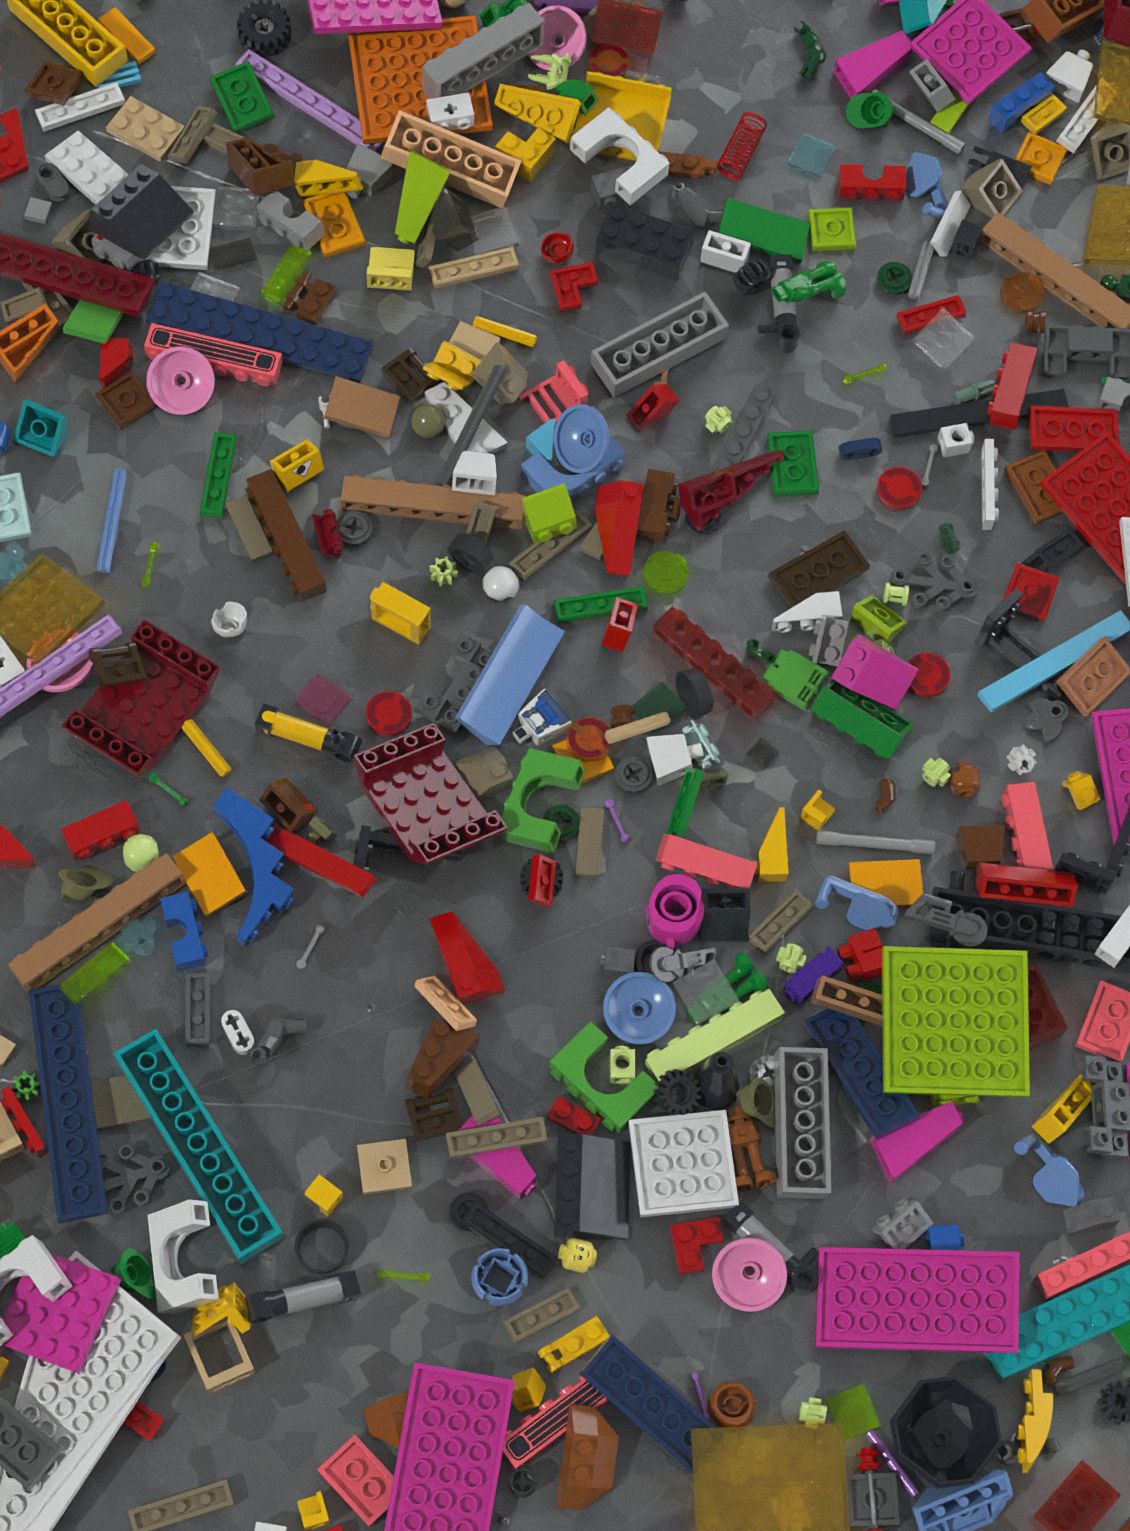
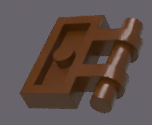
[283,271,337,325]

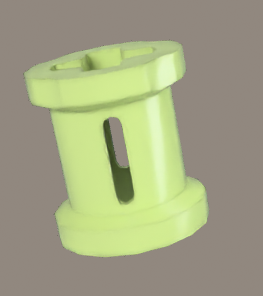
[883,583,909,606]

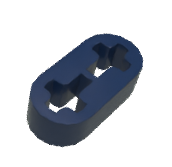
[838,438,882,461]

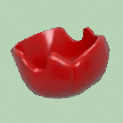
[540,232,574,265]

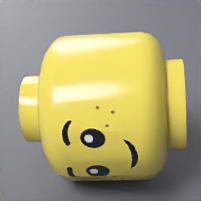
[558,1238,597,1273]

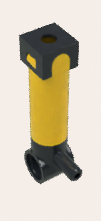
[255,703,362,764]

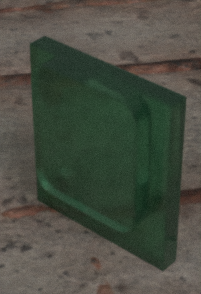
[632,681,687,734]

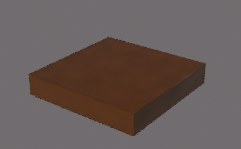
[24,62,84,106]
[95,371,158,430]

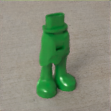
[771,260,846,303]
[685,951,769,1026]

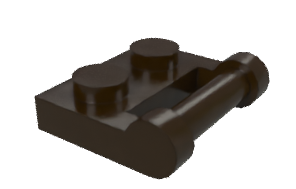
[381,348,441,403]
[88,642,147,688]
[405,1088,463,1142]

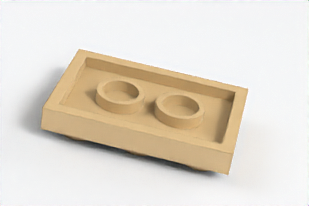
[106,96,185,162]

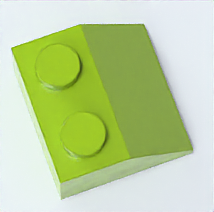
[522,483,577,544]

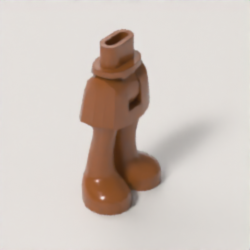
[726,1106,778,1192]

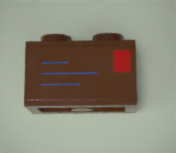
[259,778,318,832]

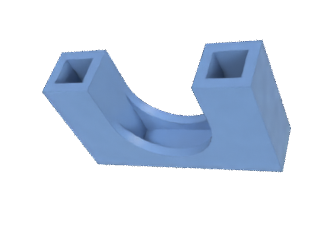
[520,434,625,502]

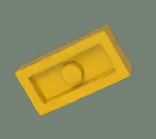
[1020,94,1067,135]

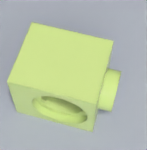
[609,1046,635,1084]

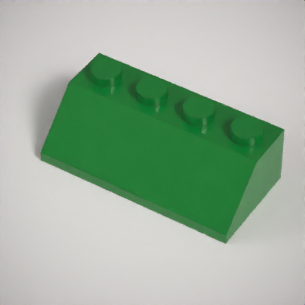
[811,679,915,760]

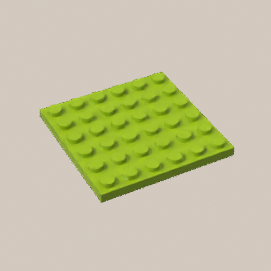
[882,946,1030,1097]

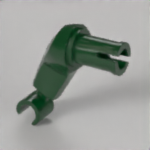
[794,21,827,81]

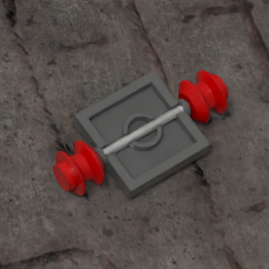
[844,1447,900,1531]

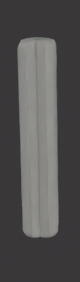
[908,241,934,300]

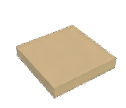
[449,321,501,360]

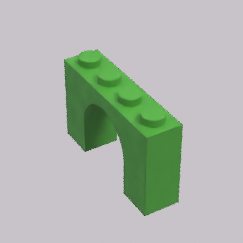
[498,748,586,853]
[549,1021,658,1134]

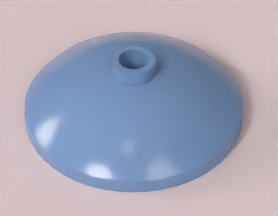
[553,404,610,473]
[603,972,676,1045]

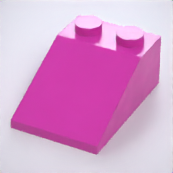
[831,634,919,709]

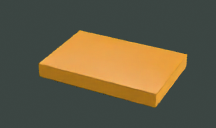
[303,192,366,258]
[172,832,248,917]
[848,859,923,908]

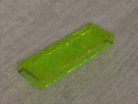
[260,244,312,307]
[59,942,129,1005]

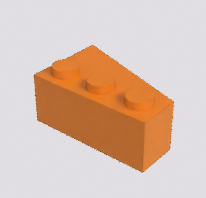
[0,303,59,383]

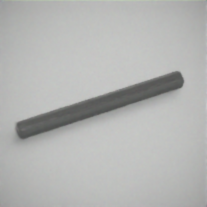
[437,364,506,486]

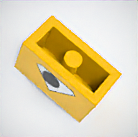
[270,439,324,492]

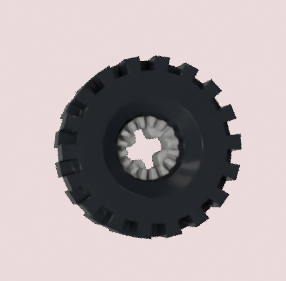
[237,0,292,57]

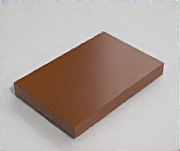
[1004,450,1063,525]

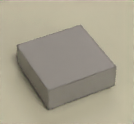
[24,197,52,225]

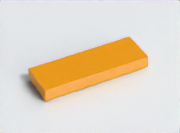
[98,7,156,64]

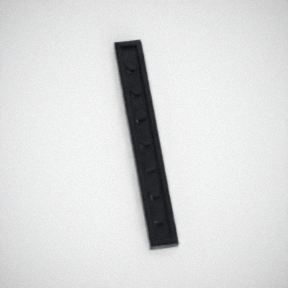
[890,389,1069,438]

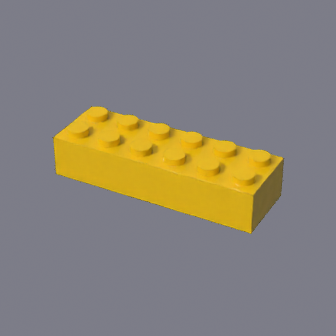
[7,0,128,87]

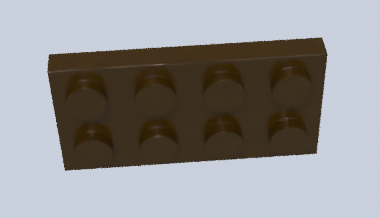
[768,530,870,609]

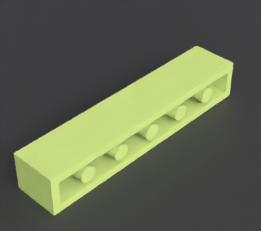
[645,989,785,1082]

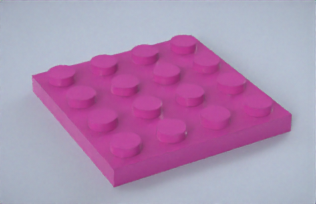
[909,0,1032,106]
[2,1253,121,1374]

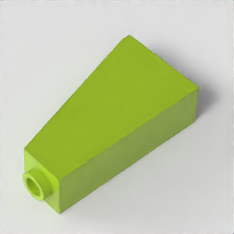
[395,150,451,245]

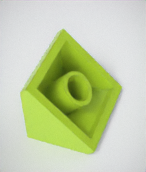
[850,595,908,645]

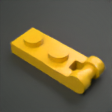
[537,1316,609,1374]

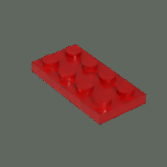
[1028,406,1120,452]

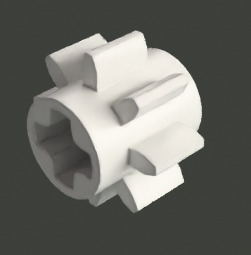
[1006,744,1037,775]

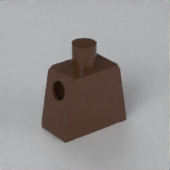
[956,825,1005,874]

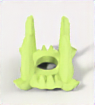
[528,53,571,90]

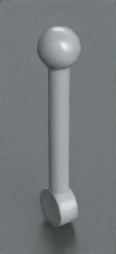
[921,444,938,487]
[296,925,325,970]

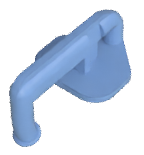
[906,152,948,219]
[815,876,899,930]
[1014,1132,1085,1206]

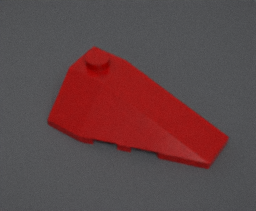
[594,480,644,577]
[430,911,505,1005]

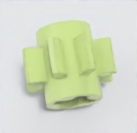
[705,406,733,433]
[430,556,458,586]
[922,758,951,787]
[776,943,807,973]
[799,1397,827,1430]

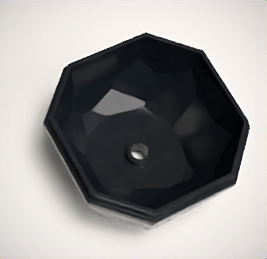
[890,1376,1003,1489]

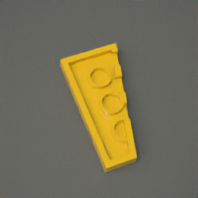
[494,84,581,143]

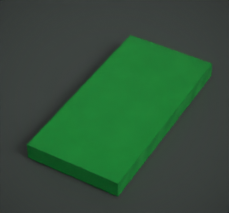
[718,198,810,264]

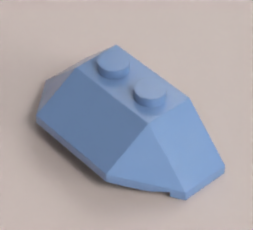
[912,1470,1014,1531]

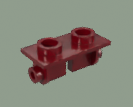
[312,509,344,558]

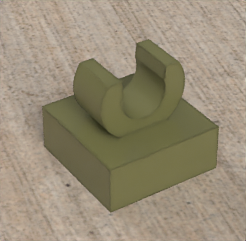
[307,817,338,845]

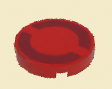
[876,467,922,510]
[908,652,951,698]
[366,691,412,737]

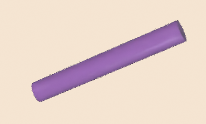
[866,1429,920,1497]

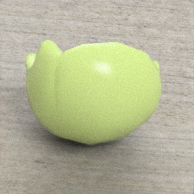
[123,834,159,872]

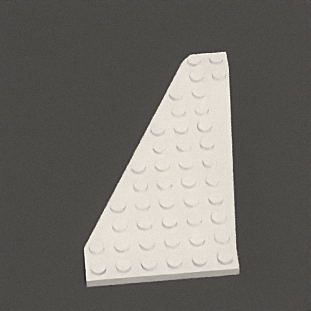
[0,1251,182,1531]

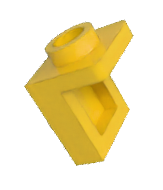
[1062,771,1101,810]

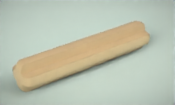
[604,712,670,744]

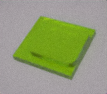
[825,1384,881,1442]

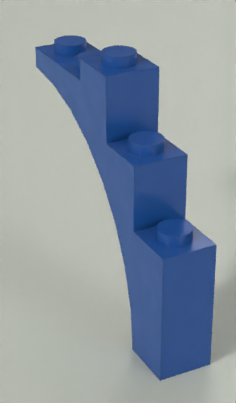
[213,787,295,946]

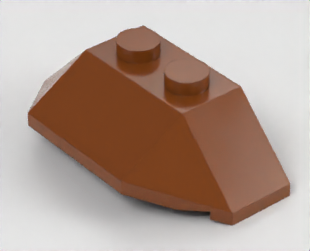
[363,1391,409,1449]
[556,1404,619,1510]

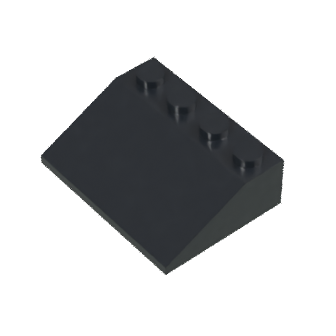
[88,164,194,260]
[554,1133,631,1240]

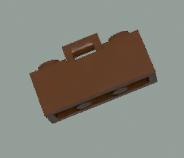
[636,469,681,543]

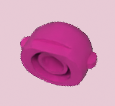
[645,874,704,950]

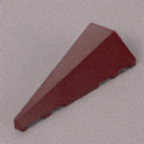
[678,450,784,531]

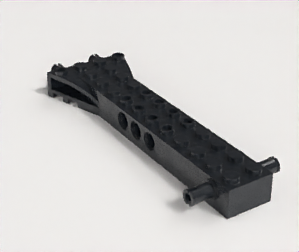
[925,871,1130,973]

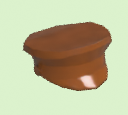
[708,1382,756,1431]

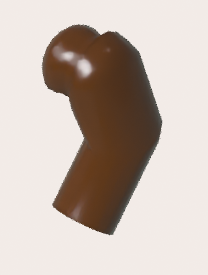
[873,778,896,813]
[1042,1356,1074,1385]

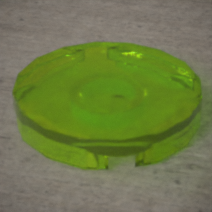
[643,551,689,595]

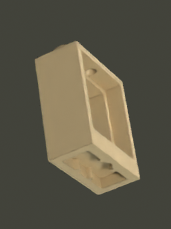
[184,1317,255,1395]

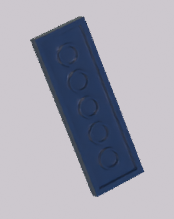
[803,1009,920,1140]
[579,1335,725,1475]

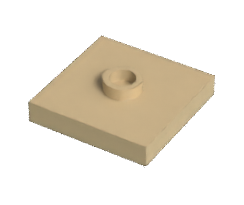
[357,1139,412,1195]

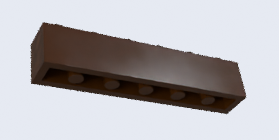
[245,469,327,602]

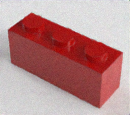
[61,799,140,861]

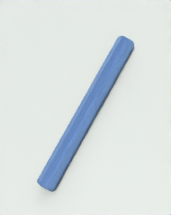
[97,468,127,573]

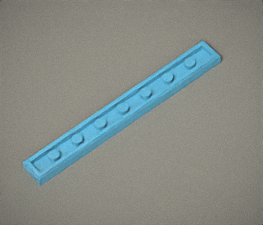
[977,610,1130,713]

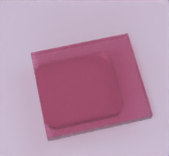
[295,674,351,726]

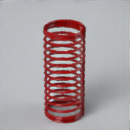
[717,112,767,180]

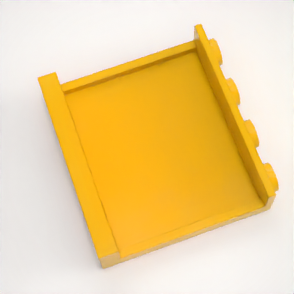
[572,71,672,161]

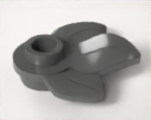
[1024,697,1068,742]

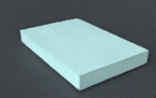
[0,472,32,542]

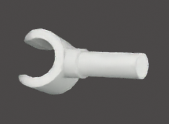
[319,396,330,428]

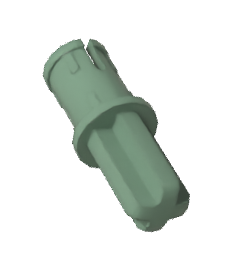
[952,380,996,405]

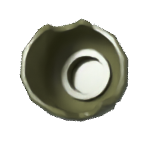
[411,404,446,438]

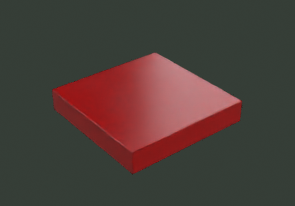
[1003,563,1060,621]

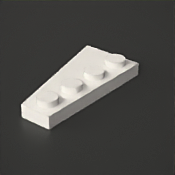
[425,382,508,454]

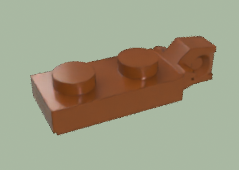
[658,151,717,179]

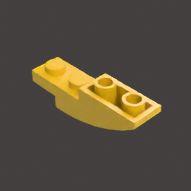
[1016,1369,1053,1473]

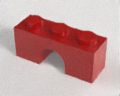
[838,164,906,201]

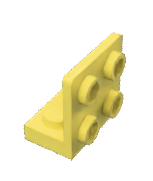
[367,247,415,291]

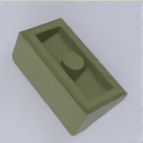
[677,767,728,790]

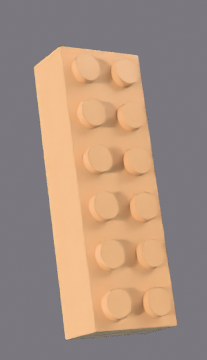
[381,110,521,208]

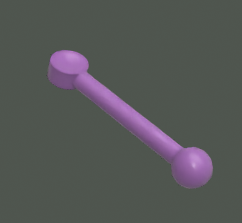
[605,799,630,842]
[691,1372,711,1421]

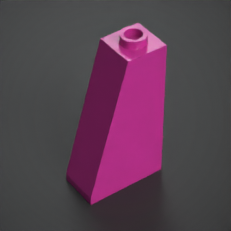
[834,30,912,98]
[870,1101,963,1183]
[458,1115,536,1200]

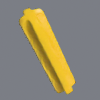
[473,316,537,347]
[182,719,232,777]

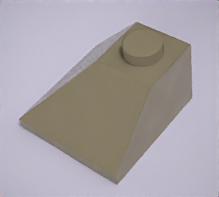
[1091,122,1130,180]
[960,159,1023,218]
[51,209,105,263]
[471,342,529,406]
[452,746,514,801]

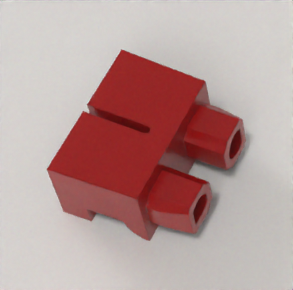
[837,927,882,984]

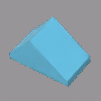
[526,419,555,465]

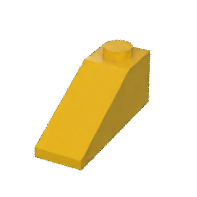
[294,160,363,197]
[753,807,789,882]
[1031,1074,1092,1144]

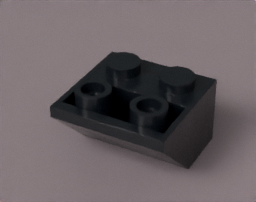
[699,888,751,942]

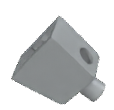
[346,143,394,199]

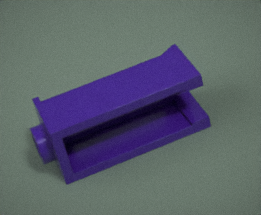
[783,946,844,1006]

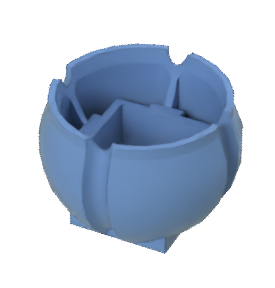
[471,1248,528,1306]

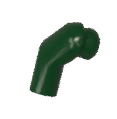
[746,639,776,664]

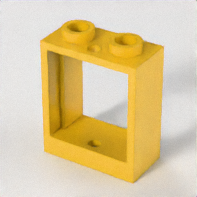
[369,582,431,645]

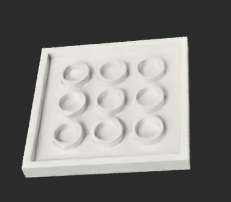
[138,186,216,270]
[628,1110,739,1218]

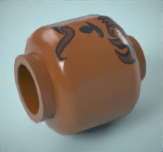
[949,762,981,798]

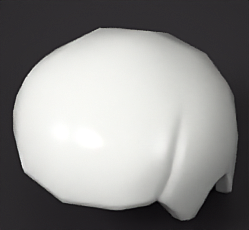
[483,566,519,601]
[211,602,247,638]

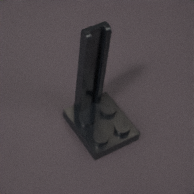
[974,588,1065,701]
[1054,805,1130,894]
[349,825,463,895]

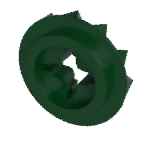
[877,262,913,295]
[542,805,580,842]

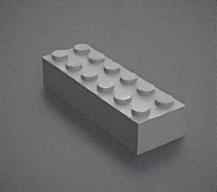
[422,3,544,99]
[590,292,729,398]
[774,1047,831,1199]

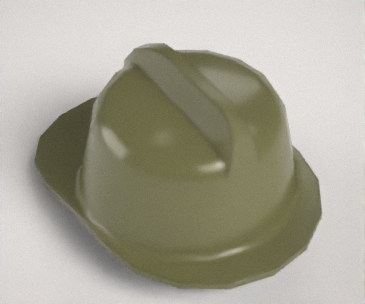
[58,868,113,901]
[736,1078,775,1127]

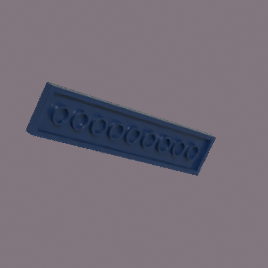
[146,281,373,384]
[29,981,108,1224]

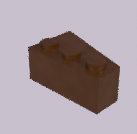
[226,137,295,196]
[405,1017,480,1099]

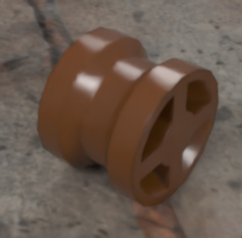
[1024,310,1046,333]
[611,705,634,729]

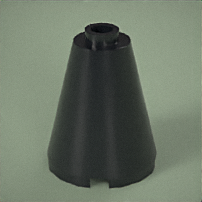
[694,1052,740,1110]

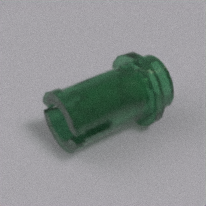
[938,523,960,554]

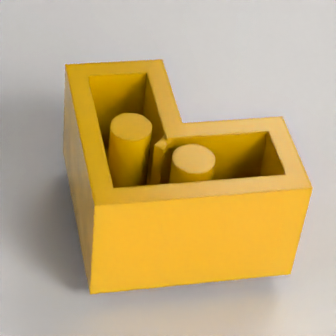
[495,127,556,182]

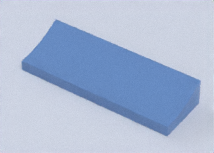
[455,604,565,745]

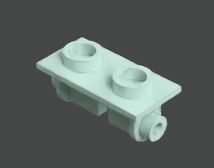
[682,720,721,769]

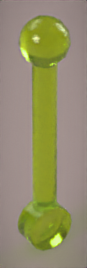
[843,363,887,384]
[141,542,158,587]
[377,1270,429,1282]

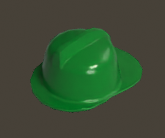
[846,92,896,128]
[111,1248,156,1299]

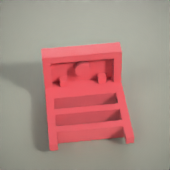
[518,360,589,427]

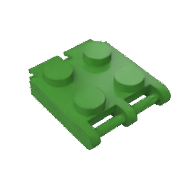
[762,649,830,711]

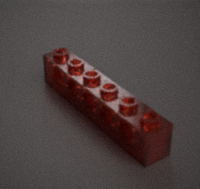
[652,606,775,722]

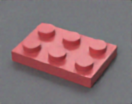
[1075,980,1130,1063]
[317,1435,394,1527]

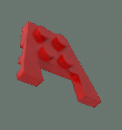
[0,108,29,184]

